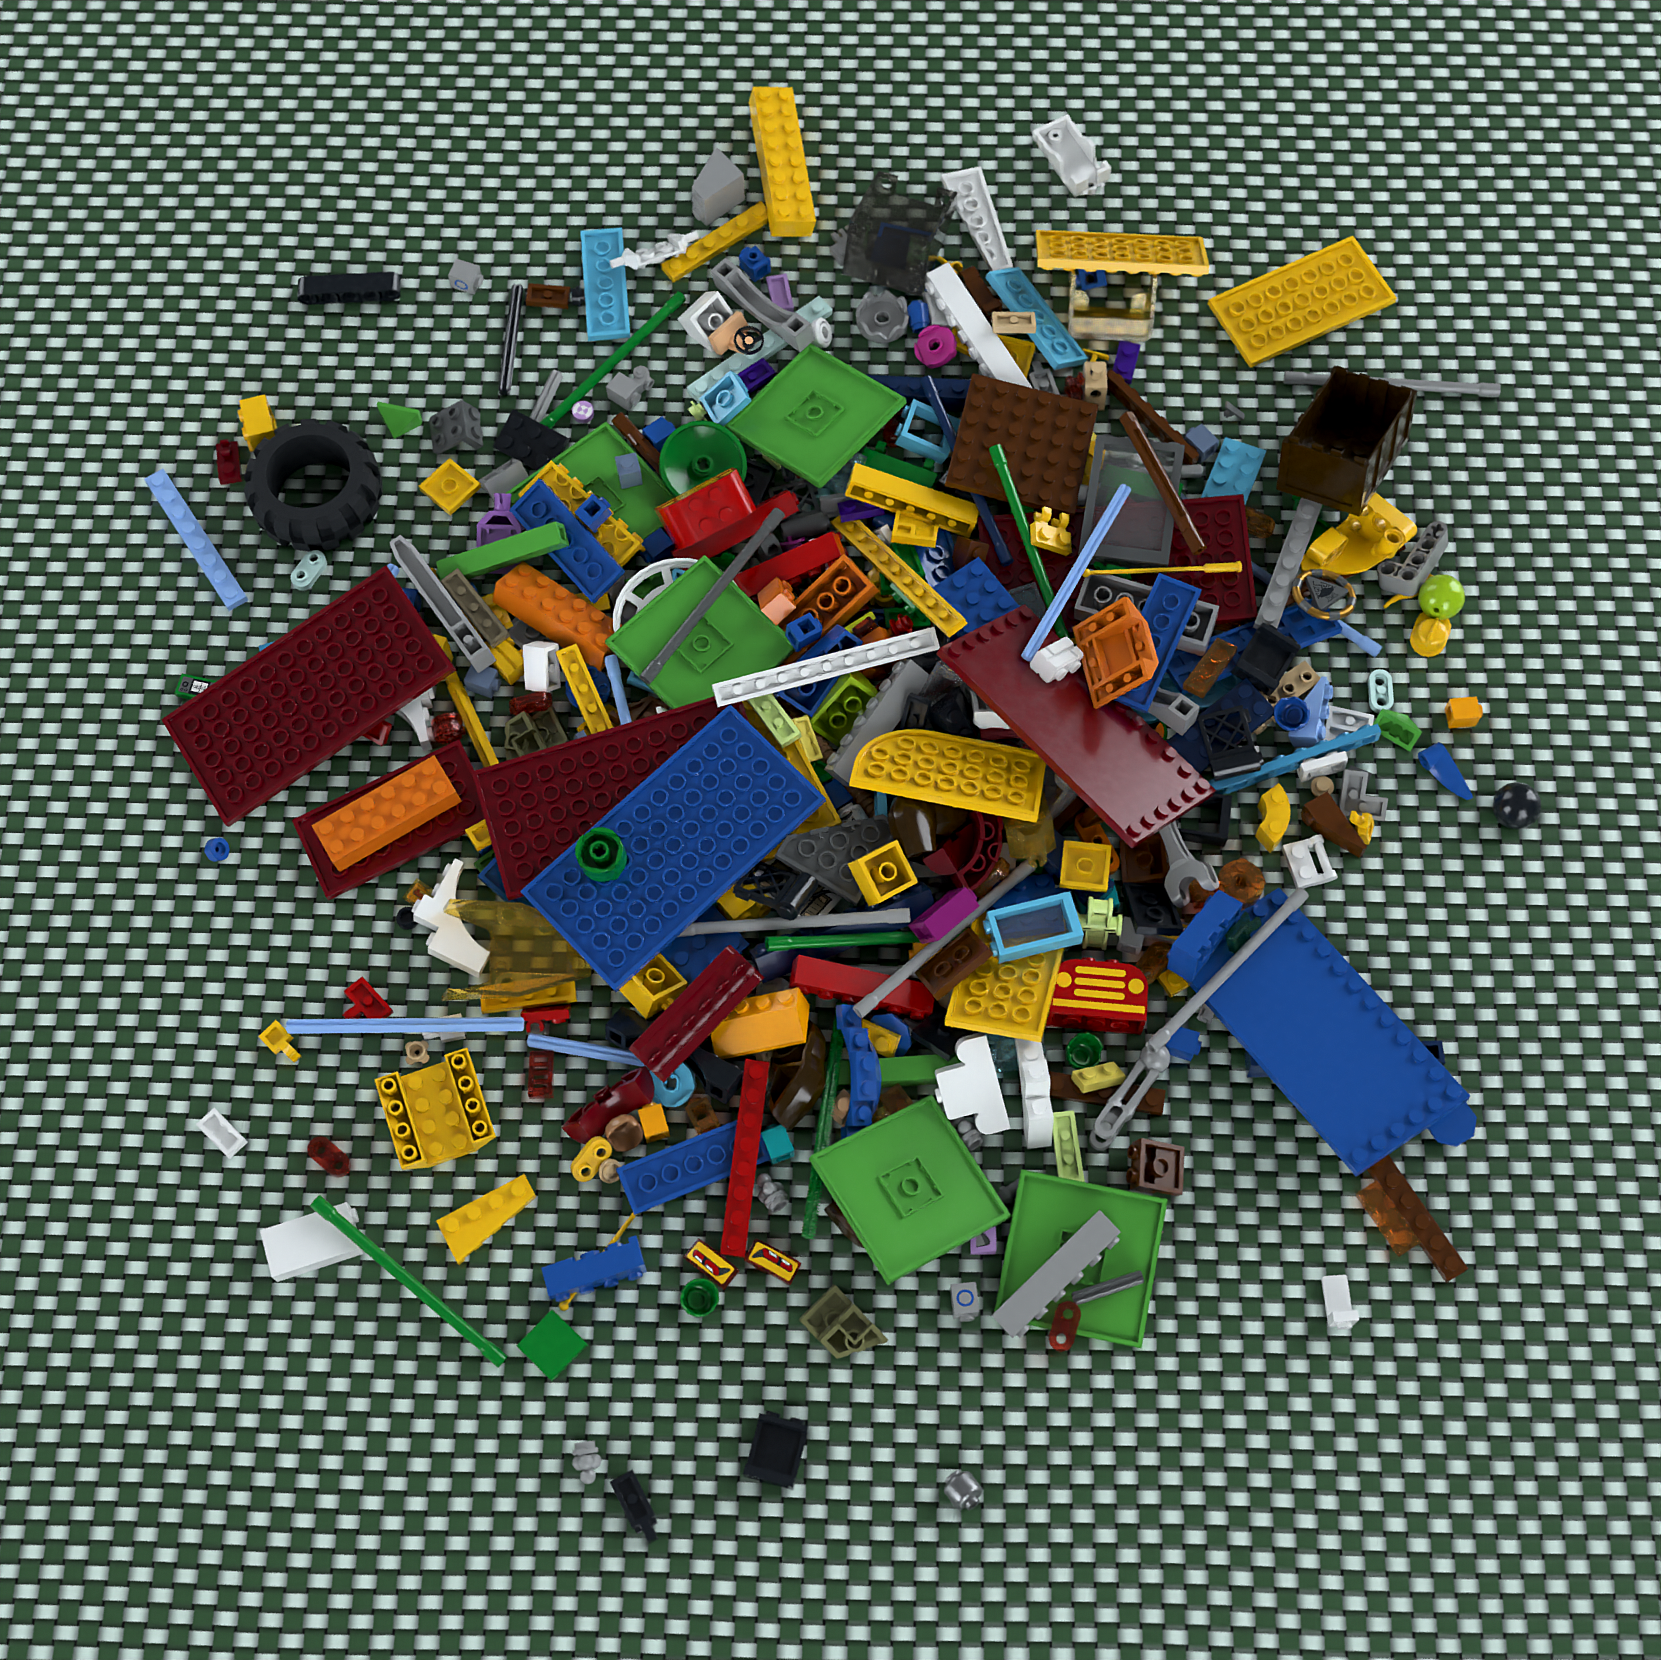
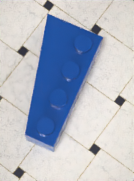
[775,624,863,718]
[1166,889,1243,983]
[541,1235,647,1302]

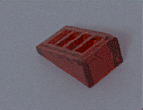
[528,1051,554,1099]

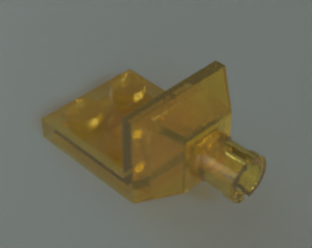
[1002,788,1056,868]

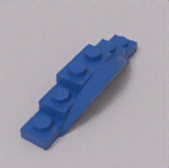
[836,1004,881,1140]

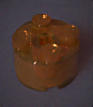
[1214,858,1265,911]

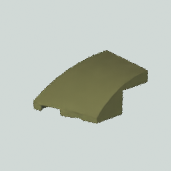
[505,705,571,761]
[798,1284,888,1359]

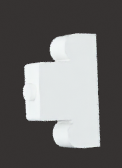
[934,1032,1011,1134]

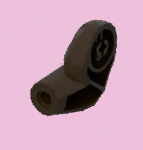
[887,796,970,858]
[769,1019,826,1129]

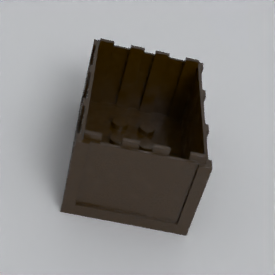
[1276,366,1417,516]

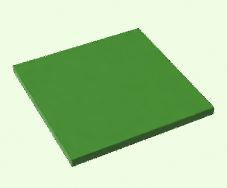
[724,343,907,489]
[506,422,674,540]
[605,555,796,709]
[809,1094,1011,1285]
[994,1169,1168,1348]

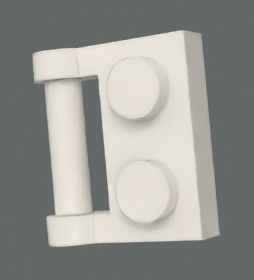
[1281,834,1338,889]

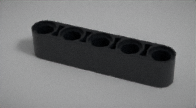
[298,272,401,305]

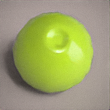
[1418,574,1465,620]

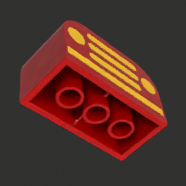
[654,468,757,550]
[1046,957,1148,1035]

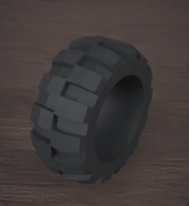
[244,418,383,552]

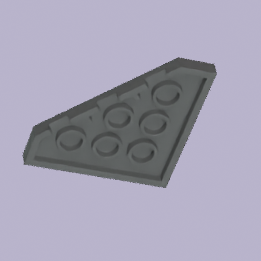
[774,814,894,906]

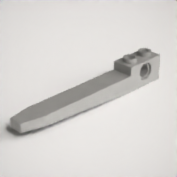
[389,535,497,673]

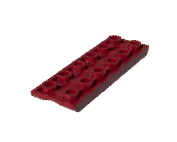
[629,945,765,1083]

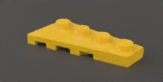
[952,327,1036,379]
[436,1174,536,1265]

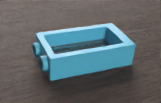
[983,891,1084,964]

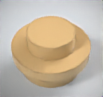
[1310,776,1334,797]
[599,1159,621,1183]

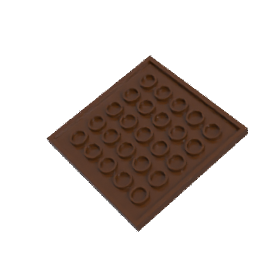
[945,373,1099,518]

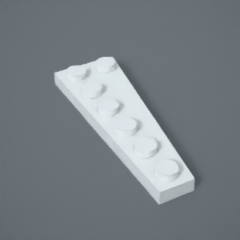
[941,166,1013,271]

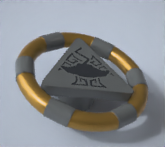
[1292,569,1357,621]

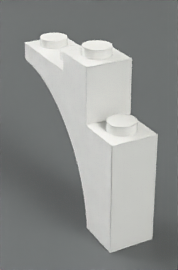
[395,687,435,751]
[412,858,490,978]
[1014,1038,1054,1149]

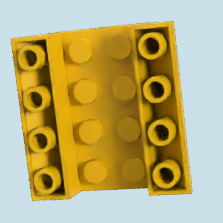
[374,1047,496,1170]

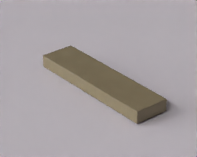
[440,568,511,649]

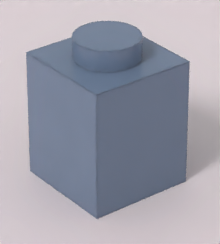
[1184,423,1219,464]
[615,452,643,489]
[463,664,501,698]

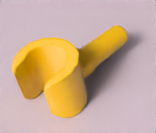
[936,256,963,274]

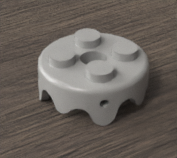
[856,291,909,343]

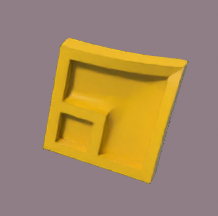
[891,508,939,548]

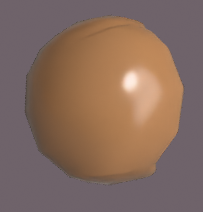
[605,1114,644,1152]

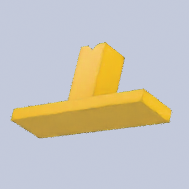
[1082,348,1110,362]

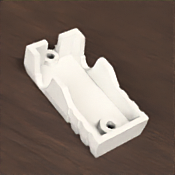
[1032,114,1111,198]

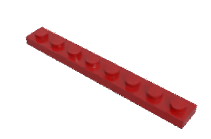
[720,1059,770,1258]

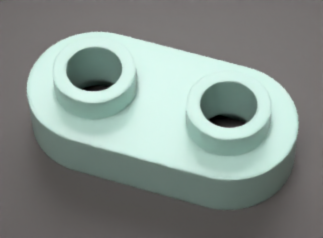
[291,550,327,591]
[1368,669,1394,714]

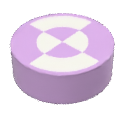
[572,401,594,423]

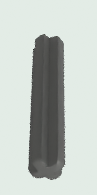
[1071,1270,1144,1305]

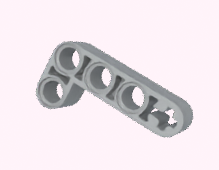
[1377,521,1448,596]

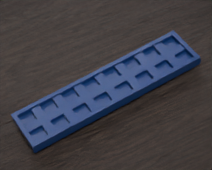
[1166,599,1342,694]

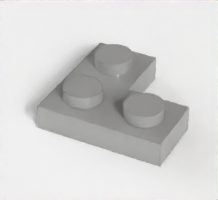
[1338,769,1388,821]

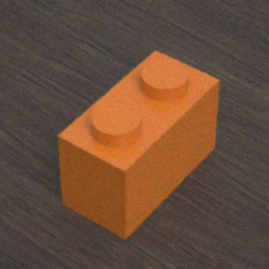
[757,577,796,625]

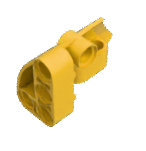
[1300,493,1417,575]

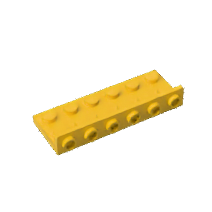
[518,460,646,567]

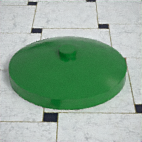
[659,421,747,498]

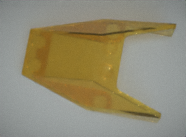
[441,899,591,1001]

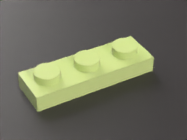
[747,694,802,749]
[1052,1110,1085,1182]

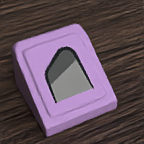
[970,1227,996,1254]

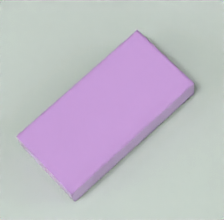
[766,274,794,312]

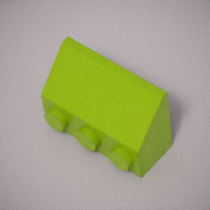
[804,671,879,747]

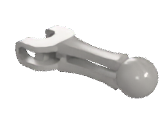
[1159,820,1219,908]
[1089,1046,1171,1151]

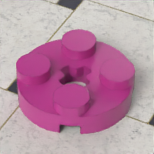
[914,325,957,369]

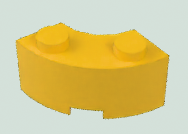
[1255,783,1290,853]

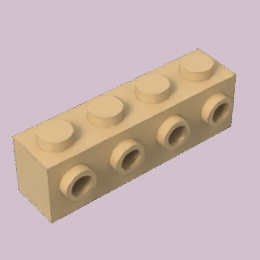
[1251,660,1320,736]

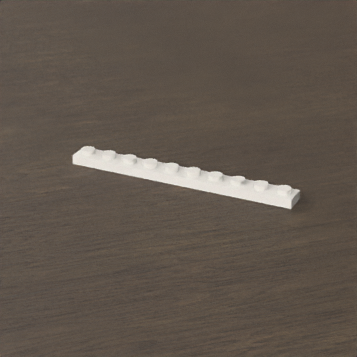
[712,627,940,707]

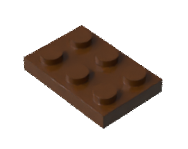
[915,927,993,1001]

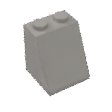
[691,148,745,226]

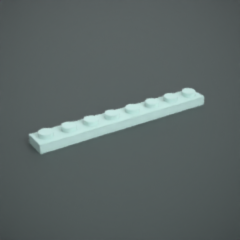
[687,296,832,405]

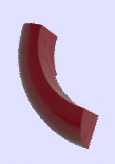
[950,811,1003,891]
[922,819,974,875]
[562,1066,654,1144]

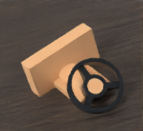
[708,311,764,355]

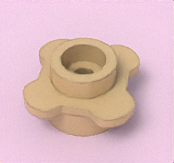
[405,1040,429,1065]

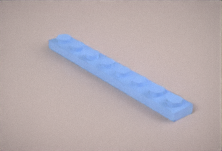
[144,469,248,611]

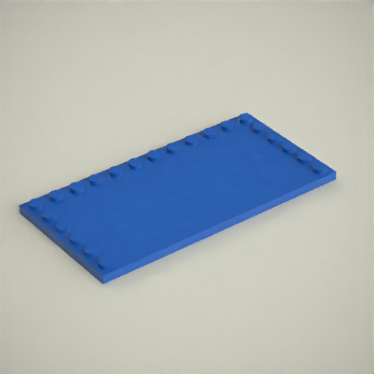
[520,705,826,992]
[1168,888,1470,1176]

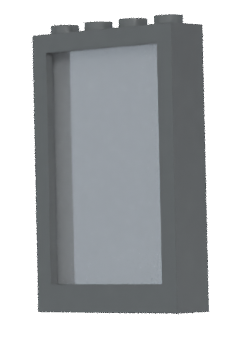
[1078,434,1185,574]

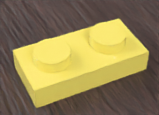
[1071,1061,1126,1093]

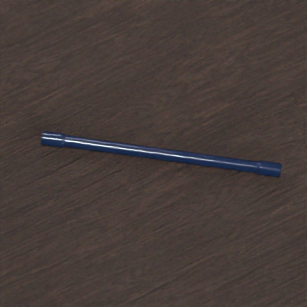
[920,375,1014,567]

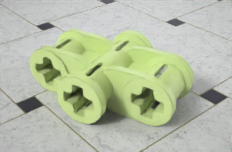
[1076,896,1122,950]

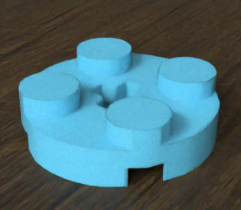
[650,1062,697,1107]

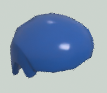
[1274,696,1310,731]

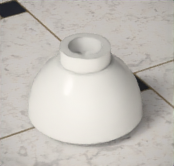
[811,318,832,348]

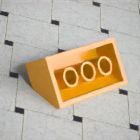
[710,987,810,1059]

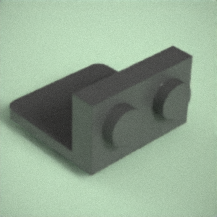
[429,400,483,454]

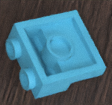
[699,370,752,426]

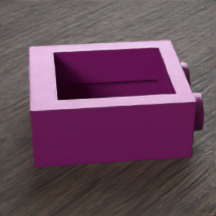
[908,887,980,944]

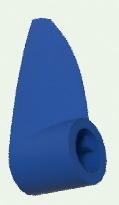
[1418,742,1473,800]

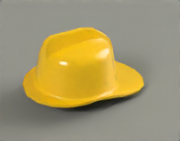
[1410,612,1451,657]

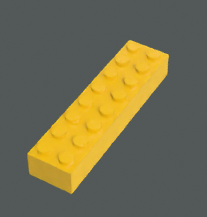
[749,87,816,237]

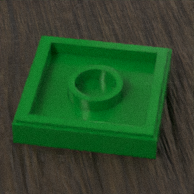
[516,1309,588,1382]

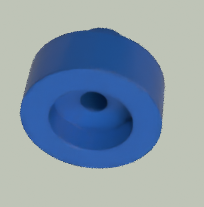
[204,837,229,862]

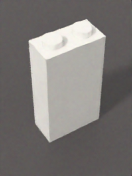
[260,1202,364,1282]

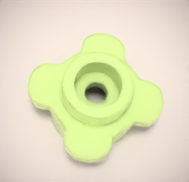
[688,401,707,421]

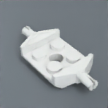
[609,231,699,270]

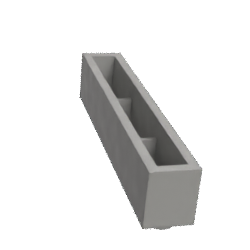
[824,659,931,787]
[991,1210,1121,1338]

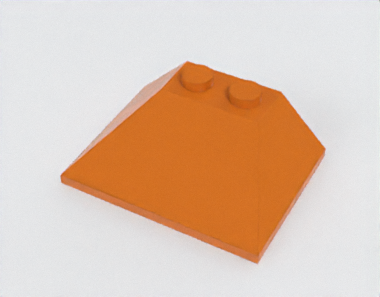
[1072,596,1159,709]

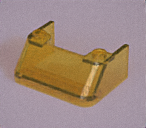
[1067,270,1158,342]

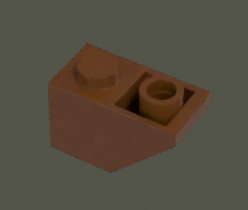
[952,536,989,572]

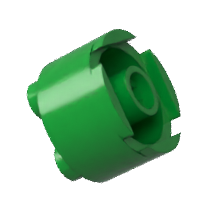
[575,827,627,882]

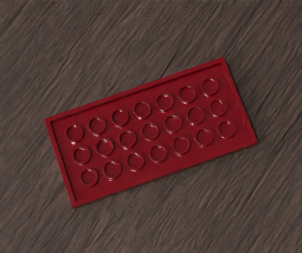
[292,740,485,900]

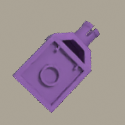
[477,493,526,574]

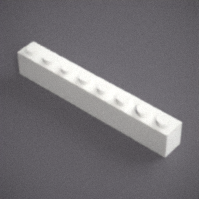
[925,262,1032,388]

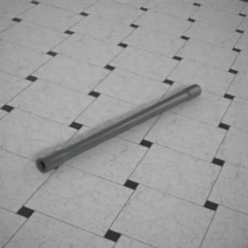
[639,508,785,685]

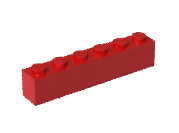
[733,531,846,604]
[789,955,935,1020]

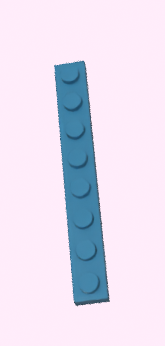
[1208,724,1381,795]

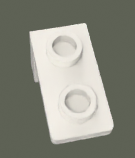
[1321,1275,1359,1330]

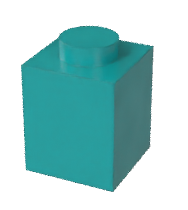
[761,1124,795,1165]

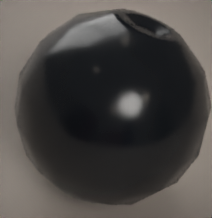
[1493,782,1541,830]

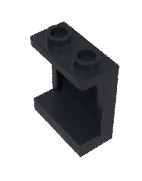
[1230,623,1301,696]
[743,1411,809,1490]

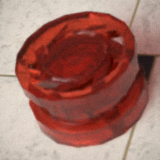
[431,712,466,744]

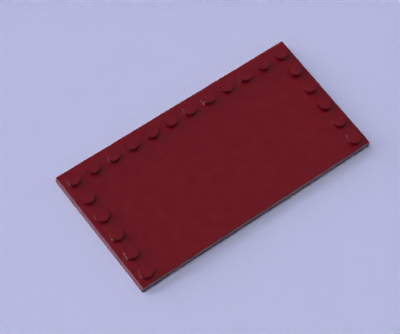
[978,494,1258,636]
[161,565,456,827]
[936,604,1216,848]
[472,696,749,901]

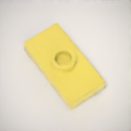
[791,715,823,762]

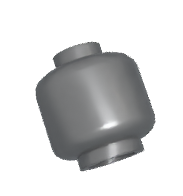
[944,1470,982,1510]

